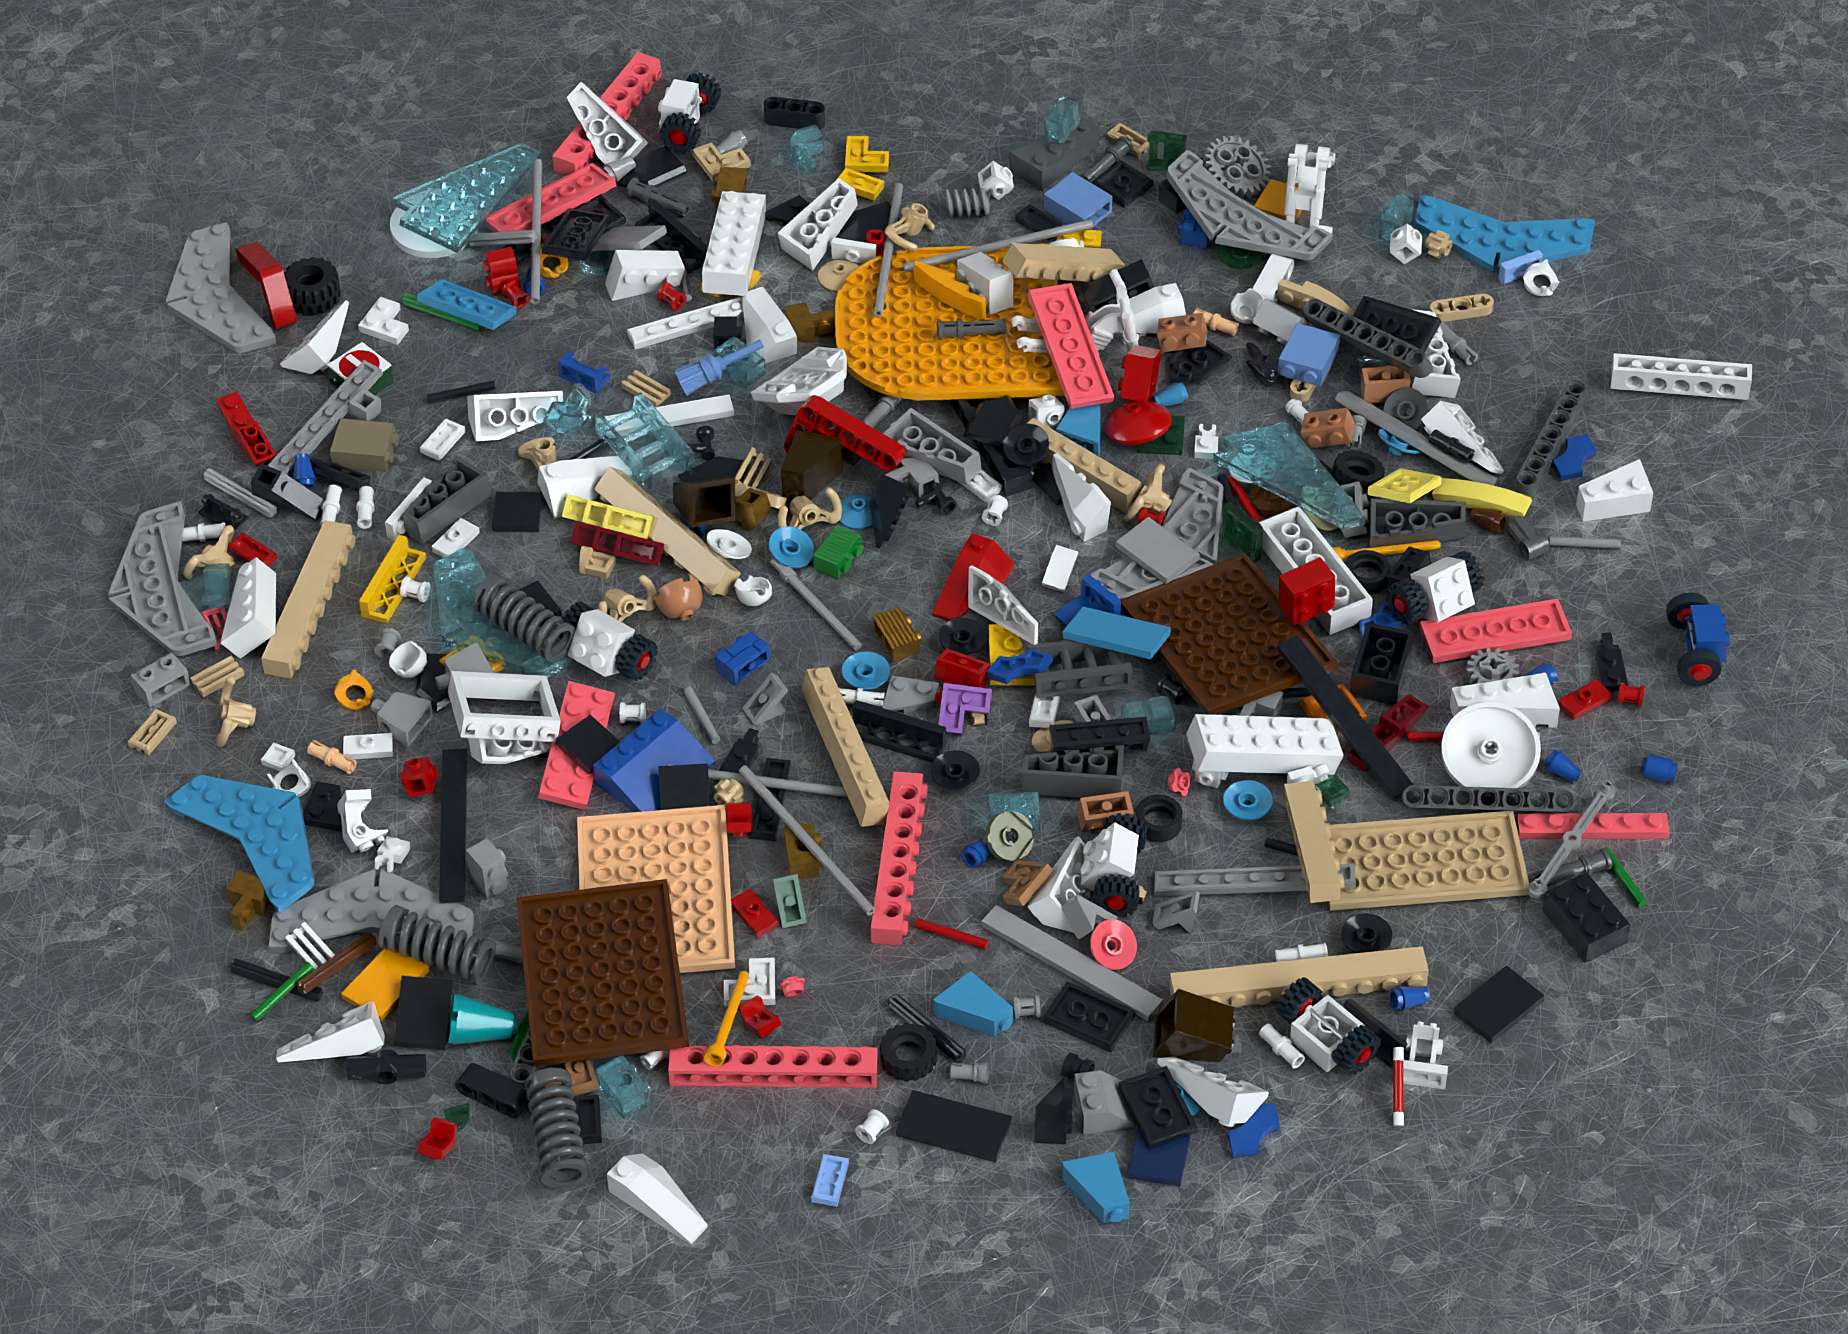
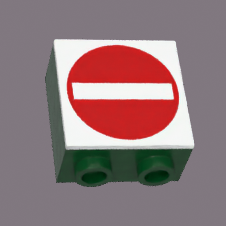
[327,342,394,395]

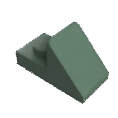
[772,873,807,928]

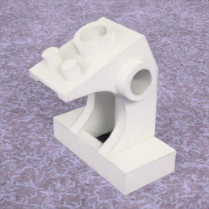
[337,789,388,853]
[1404,1021,1448,1089]

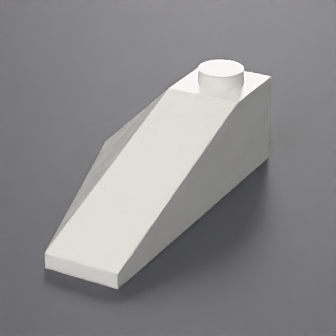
[567,82,648,165]
[280,300,349,374]
[1421,401,1504,474]
[1052,453,1111,542]
[538,455,633,519]
[968,565,1038,645]

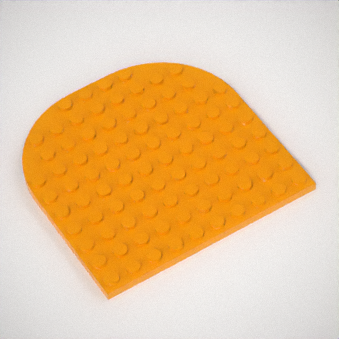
[835,243,1065,401]

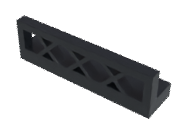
[635,200,708,274]
[852,700,947,762]
[1049,717,1150,755]

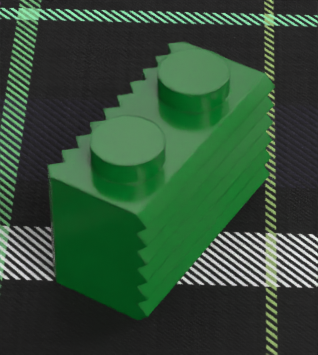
[813,525,864,579]

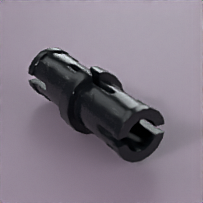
[1429,429,1475,463]

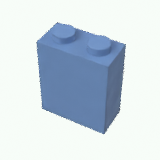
[1043,172,1112,230]
[1278,323,1340,387]

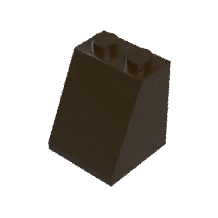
[781,430,843,503]
[673,476,735,528]
[1153,989,1236,1062]

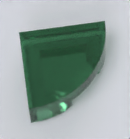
[444,1103,470,1133]

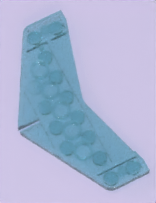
[433,547,576,677]

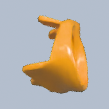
[540,244,569,278]
[334,669,374,710]

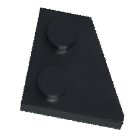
[765,195,809,226]
[303,781,342,832]

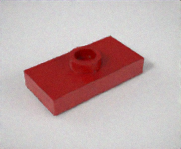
[227,532,278,567]
[1558,679,1612,720]
[731,888,779,938]

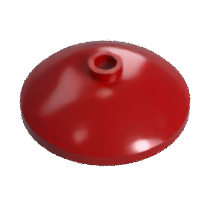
[1103,401,1172,445]

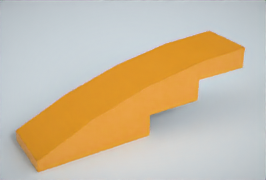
[914,261,986,320]

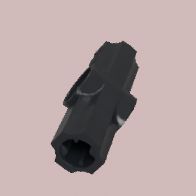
[346,1050,427,1084]

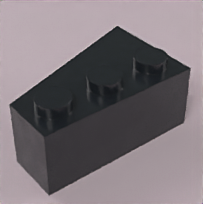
[1081,259,1155,313]

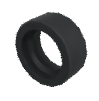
[1346,550,1390,595]
[1136,794,1183,842]

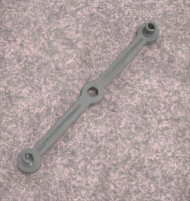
[1528,780,1615,899]

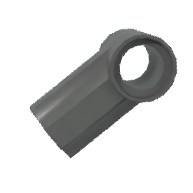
[1507,516,1550,561]

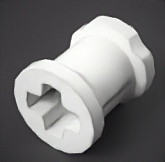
[982,495,1008,526]
[400,576,430,602]
[620,702,646,724]
[855,1109,889,1144]

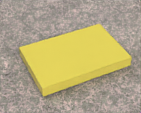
[1368,468,1441,503]

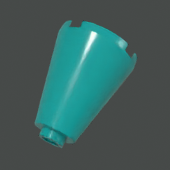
[447,994,518,1045]

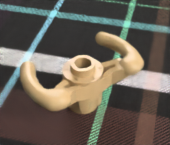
[885,203,935,251]
[518,437,557,486]
[1123,463,1172,522]
[778,487,842,530]
[183,525,236,580]
[598,575,657,622]
[216,676,256,747]

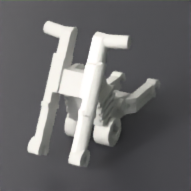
[1284,143,1335,234]
[1011,270,1139,357]

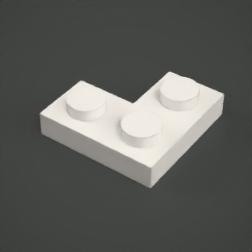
[358,297,409,345]
[724,958,776,1007]

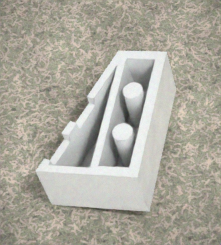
[605,250,685,301]
[956,252,1013,315]
[1576,459,1653,522]

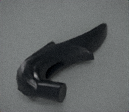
[1246,343,1285,386]

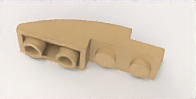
[1277,279,1355,316]

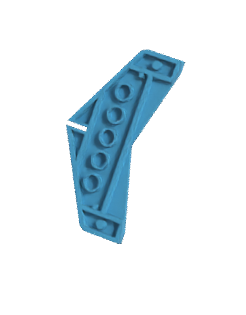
[1415,195,1595,273]
[164,775,315,913]

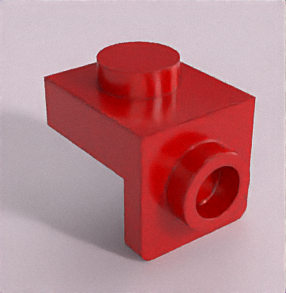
[726,802,752,836]
[738,995,782,1038]
[418,1117,457,1160]

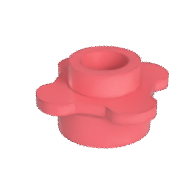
[1168,768,1191,796]
[780,976,805,997]

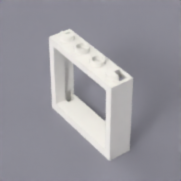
[448,671,561,742]

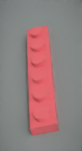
[1517,813,1669,839]

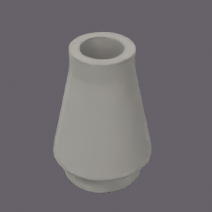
[716,130,748,155]
[602,156,636,183]

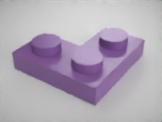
[938,683,992,735]

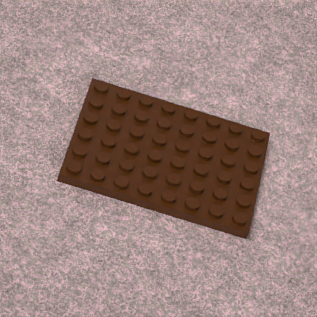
[1120,553,1338,715]
[516,879,689,1067]

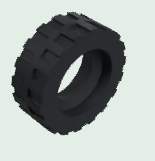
[1331,450,1385,496]
[880,1023,937,1081]

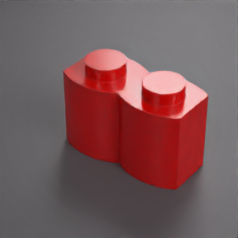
[482,247,519,295]

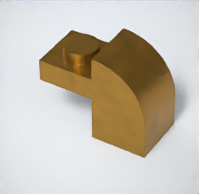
[784,302,835,343]
[735,488,771,531]
[226,870,267,931]

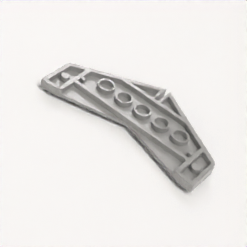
[1166,150,1333,261]
[166,222,276,353]
[1091,467,1224,599]
[108,501,218,656]
[269,868,474,953]

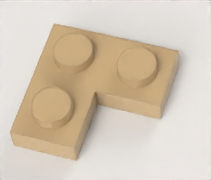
[692,142,751,181]

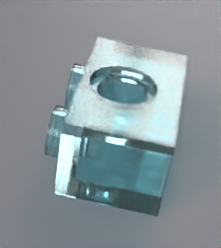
[596,1055,652,1119]

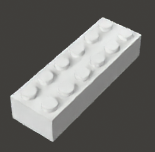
[702,191,766,296]
[1257,506,1373,635]
[1186,714,1344,775]

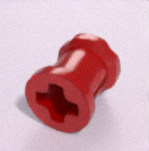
[866,229,886,257]
[501,280,530,309]
[657,282,687,311]
[1137,507,1166,526]
[1617,682,1645,707]

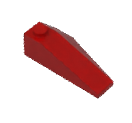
[932,533,1015,621]

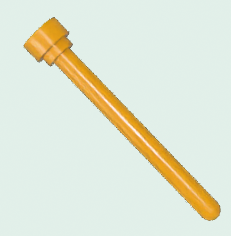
[1332,540,1441,563]
[704,971,749,1067]

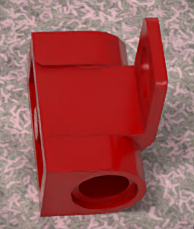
[934,648,990,704]

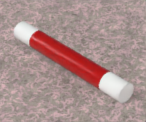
[1393,1047,1404,1127]

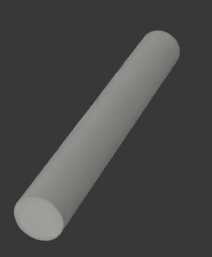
[1549,536,1621,549]
[683,687,721,744]

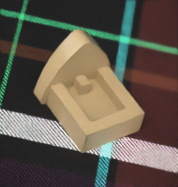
[579,546,616,579]

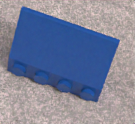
[593,708,715,812]

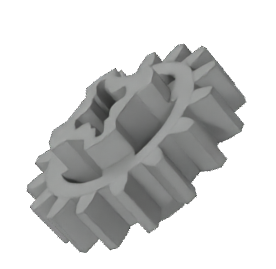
[1466,648,1519,685]

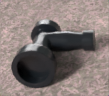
[684,426,715,460]
[915,482,957,515]

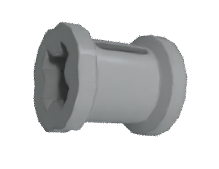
[374,628,401,660]
[1013,994,1041,1019]

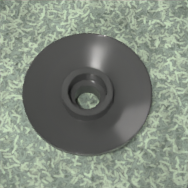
[1384,388,1428,430]

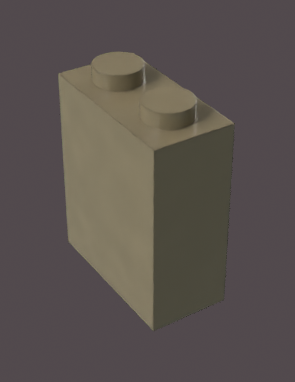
[330,418,399,472]

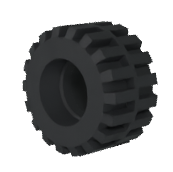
[284,257,341,315]

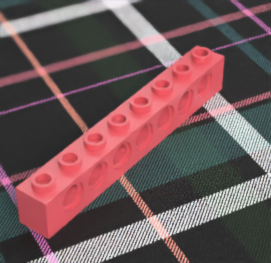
[552,52,662,176]
[871,772,928,946]
[668,1045,878,1088]

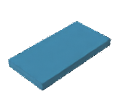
[417,279,517,330]
[1063,607,1171,659]

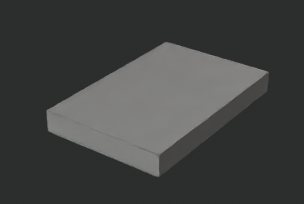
[591,225,667,251]
[1116,517,1200,584]

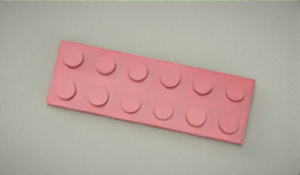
[483,163,616,232]
[1028,283,1114,409]
[1419,598,1572,663]
[538,681,615,811]

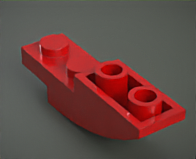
[216,391,277,466]

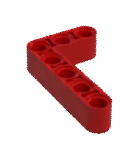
[236,242,297,330]
[783,395,906,471]

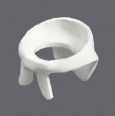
[1523,259,1560,296]
[267,759,311,797]

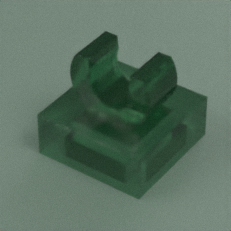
[1315,774,1350,809]

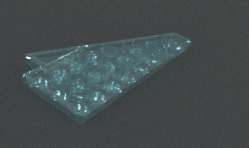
[392,143,541,253]
[1213,422,1365,529]

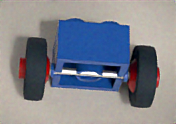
[1666,593,1730,686]

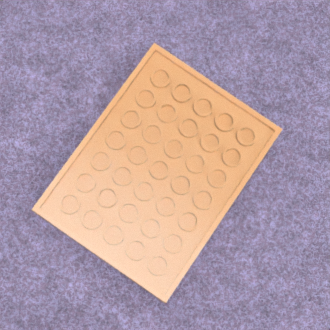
[577,805,735,973]

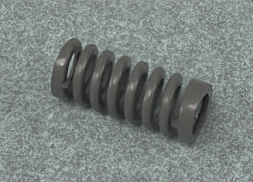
[473,574,576,662]
[378,905,496,985]
[525,1068,589,1189]

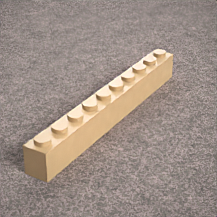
[1170,946,1429,1007]

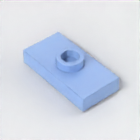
[1498,250,1543,284]
[811,1154,849,1207]

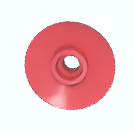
[1090,919,1137,970]

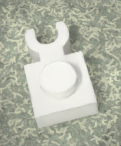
[1194,424,1219,459]
[1287,765,1330,785]
[375,836,410,873]

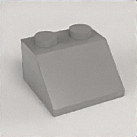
[1074,1070,1135,1134]

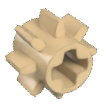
[1425,230,1453,259]
[714,778,744,807]

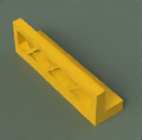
[359,535,427,624]

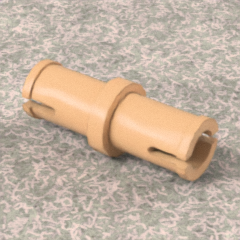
[1193,308,1239,336]
[307,740,357,774]

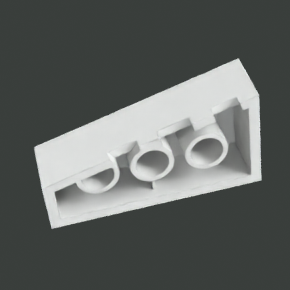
[778,178,858,271]
[1409,309,1461,398]
[220,557,276,659]
[1450,673,1560,728]

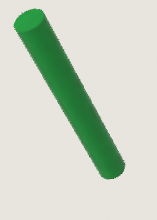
[1604,847,1647,908]
[251,962,314,1021]

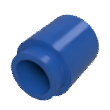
[1640,754,1678,783]

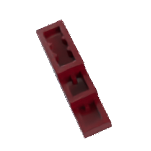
[570,521,664,566]
[1347,694,1429,772]

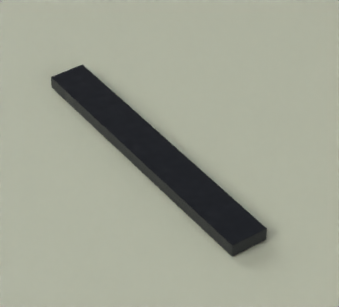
[1276,634,1414,799]
[439,749,468,903]

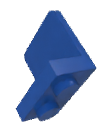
[1055,574,1121,627]

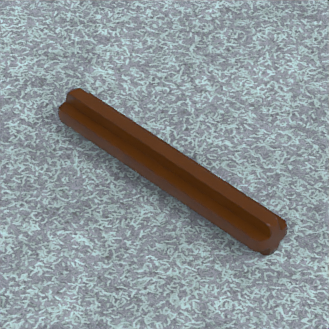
[297,932,377,994]

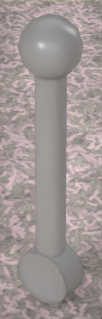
[682,270,692,302]

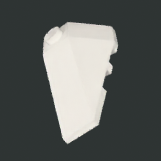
[1113,283,1186,336]
[742,287,797,367]
[467,391,564,441]
[468,730,552,764]
[1027,836,1090,933]
[276,1001,385,1063]
[1157,1057,1269,1127]
[607,1154,707,1245]

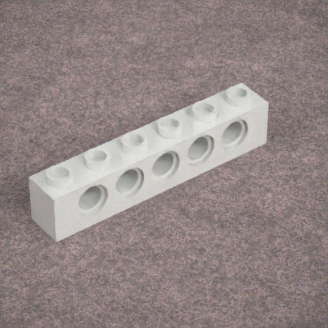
[1610,353,1752,400]

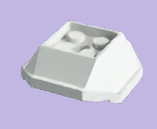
[751,347,847,415]

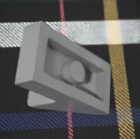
[743,673,788,725]
[1153,891,1200,933]
[1061,894,1117,939]

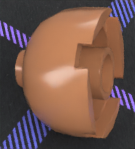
[654,577,703,621]

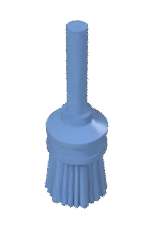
[674,339,764,396]

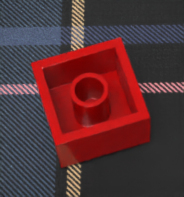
[1118,345,1162,403]
[1279,557,1335,626]

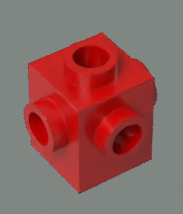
[400,757,438,798]

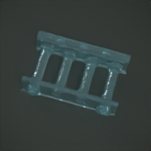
[595,392,695,490]

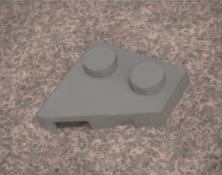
[882,676,939,713]

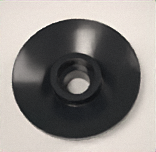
[1003,424,1049,466]
[939,618,987,655]
[931,750,980,790]
[1341,913,1392,953]

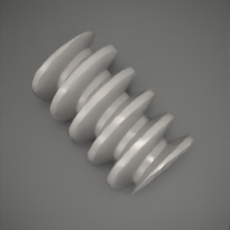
[946,188,990,217]

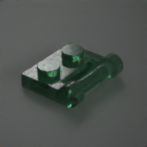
[1146,131,1187,171]

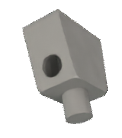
[435,642,494,691]
[371,692,433,748]

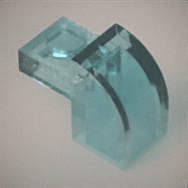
[790,124,824,174]
[543,383,594,434]
[202,563,232,608]

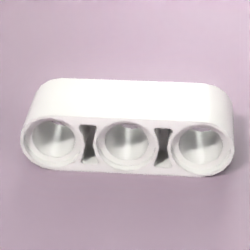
[1253,254,1294,303]

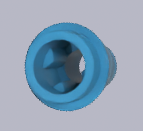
[1153,382,1188,407]

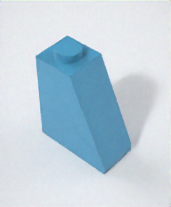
[1056,404,1100,457]
[933,971,1013,1037]
[1062,1152,1130,1223]

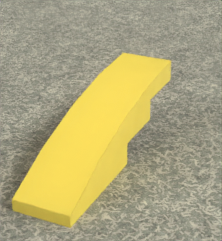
[1432,478,1532,517]
[562,494,653,539]

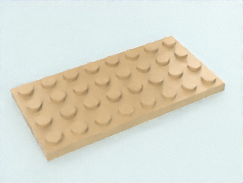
[1328,811,1529,911]

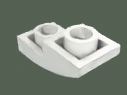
[1042,545,1078,593]

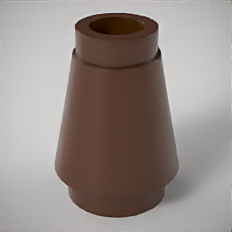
[1470,508,1507,533]

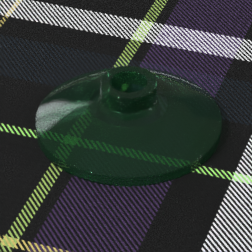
[1218,245,1263,270]

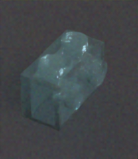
[714,336,766,388]
[989,792,1040,832]

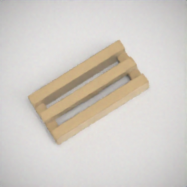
[1106,123,1153,158]
[621,370,671,407]
[734,447,771,488]
[190,656,245,698]
[128,709,177,756]

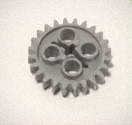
[1202,136,1271,199]

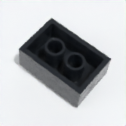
[1350,622,1414,704]
[1542,872,1631,963]

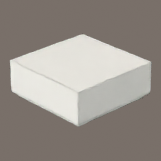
[261,742,295,771]

